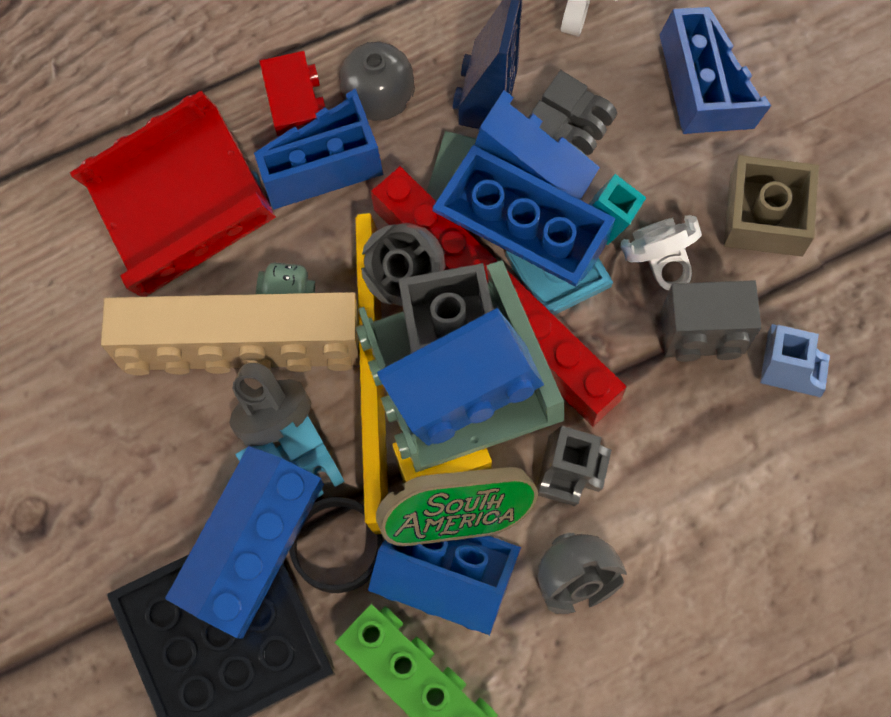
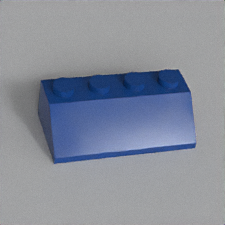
[433,145,615,287]
[165,445,324,639]

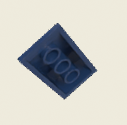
[453,0,523,129]

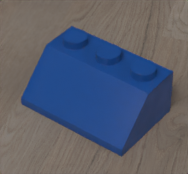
[377,308,544,446]
[368,536,521,636]

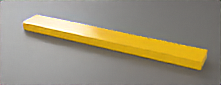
[355,213,388,534]

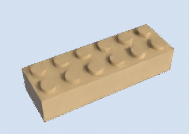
[101,292,360,375]

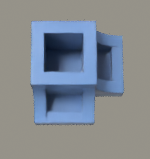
[760,324,830,397]

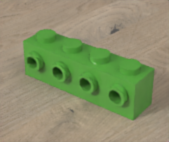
[334,604,499,717]

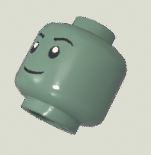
[256,262,316,294]

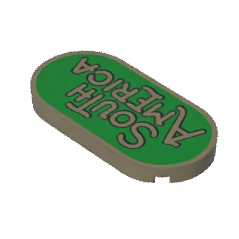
[376,467,538,546]

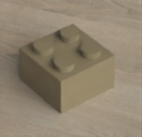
[724,155,819,257]

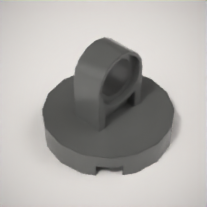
[229,363,311,446]

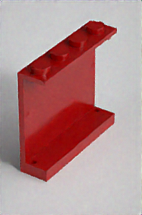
[69,90,276,297]

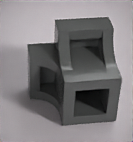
[537,426,612,506]

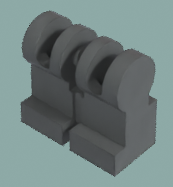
[528,69,617,155]

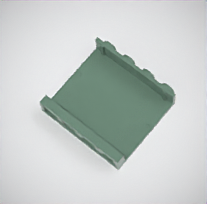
[355,260,564,472]

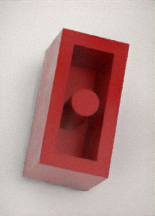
[259,51,325,137]

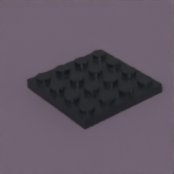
[106,554,335,717]

